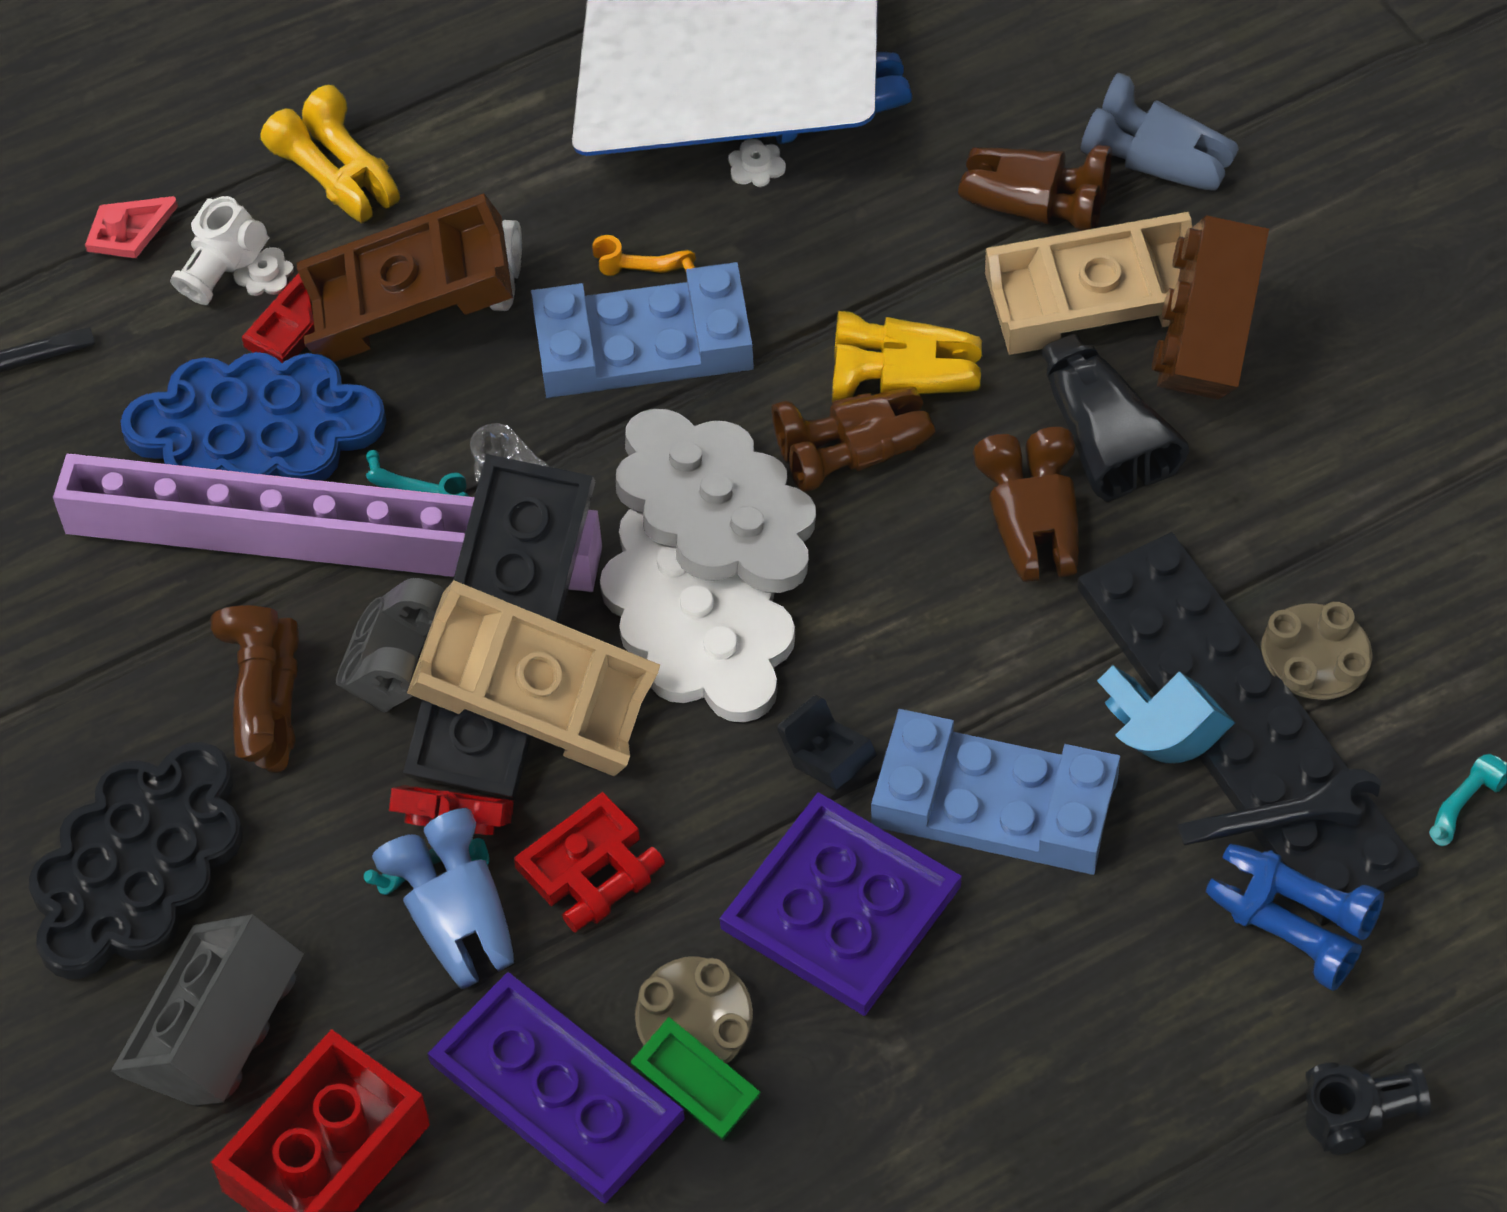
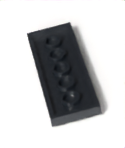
[403,454,595,801]

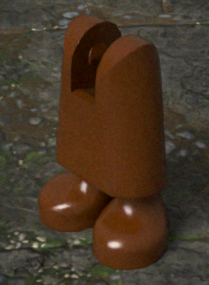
[958,145,1112,231]
[973,427,1079,582]

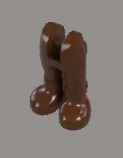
[211,605,299,773]

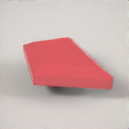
[85,196,178,258]

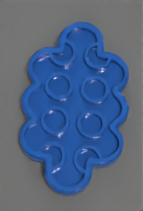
[120,352,387,481]

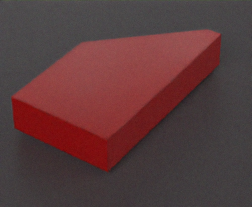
[242,273,315,363]

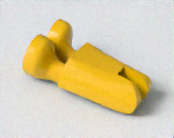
[832,311,982,403]

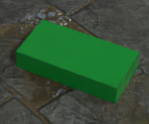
[631,1016,761,1141]

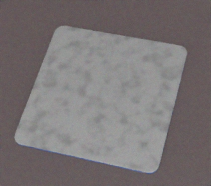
[572,0,878,156]

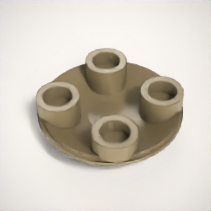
[1261,602,1372,700]
[635,957,753,1064]

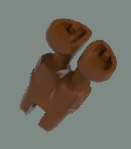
[771,387,936,492]

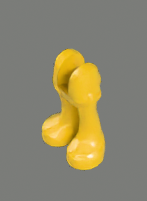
[261,85,400,224]

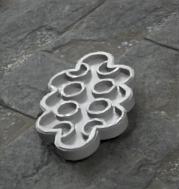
[616,409,816,593]

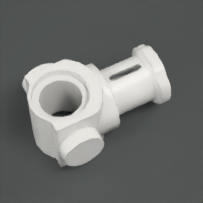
[170,196,269,305]

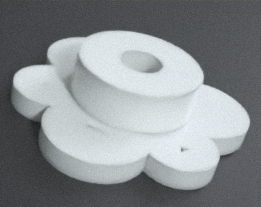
[728,139,786,187]
[234,247,294,296]

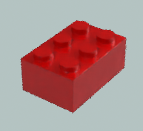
[211,1029,430,1212]

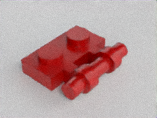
[514,792,665,932]

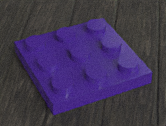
[720,792,961,1016]

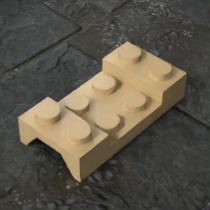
[985,212,1192,355]
[407,580,660,776]

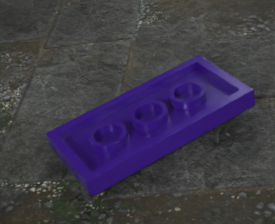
[427,972,685,1204]

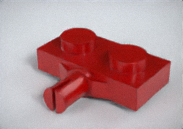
[389,785,514,835]

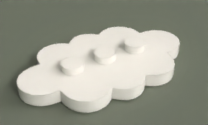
[600,509,795,723]

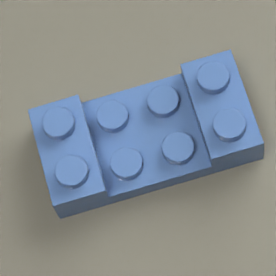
[531,262,754,398]
[871,709,1120,875]

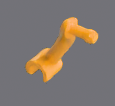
[592,235,696,276]

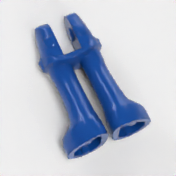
[1205,844,1385,991]

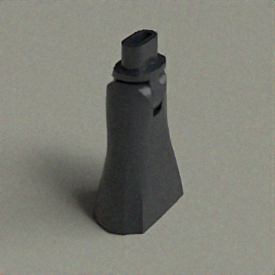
[1042,334,1190,502]

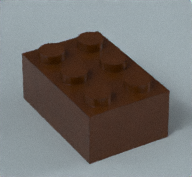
[1152,215,1269,400]

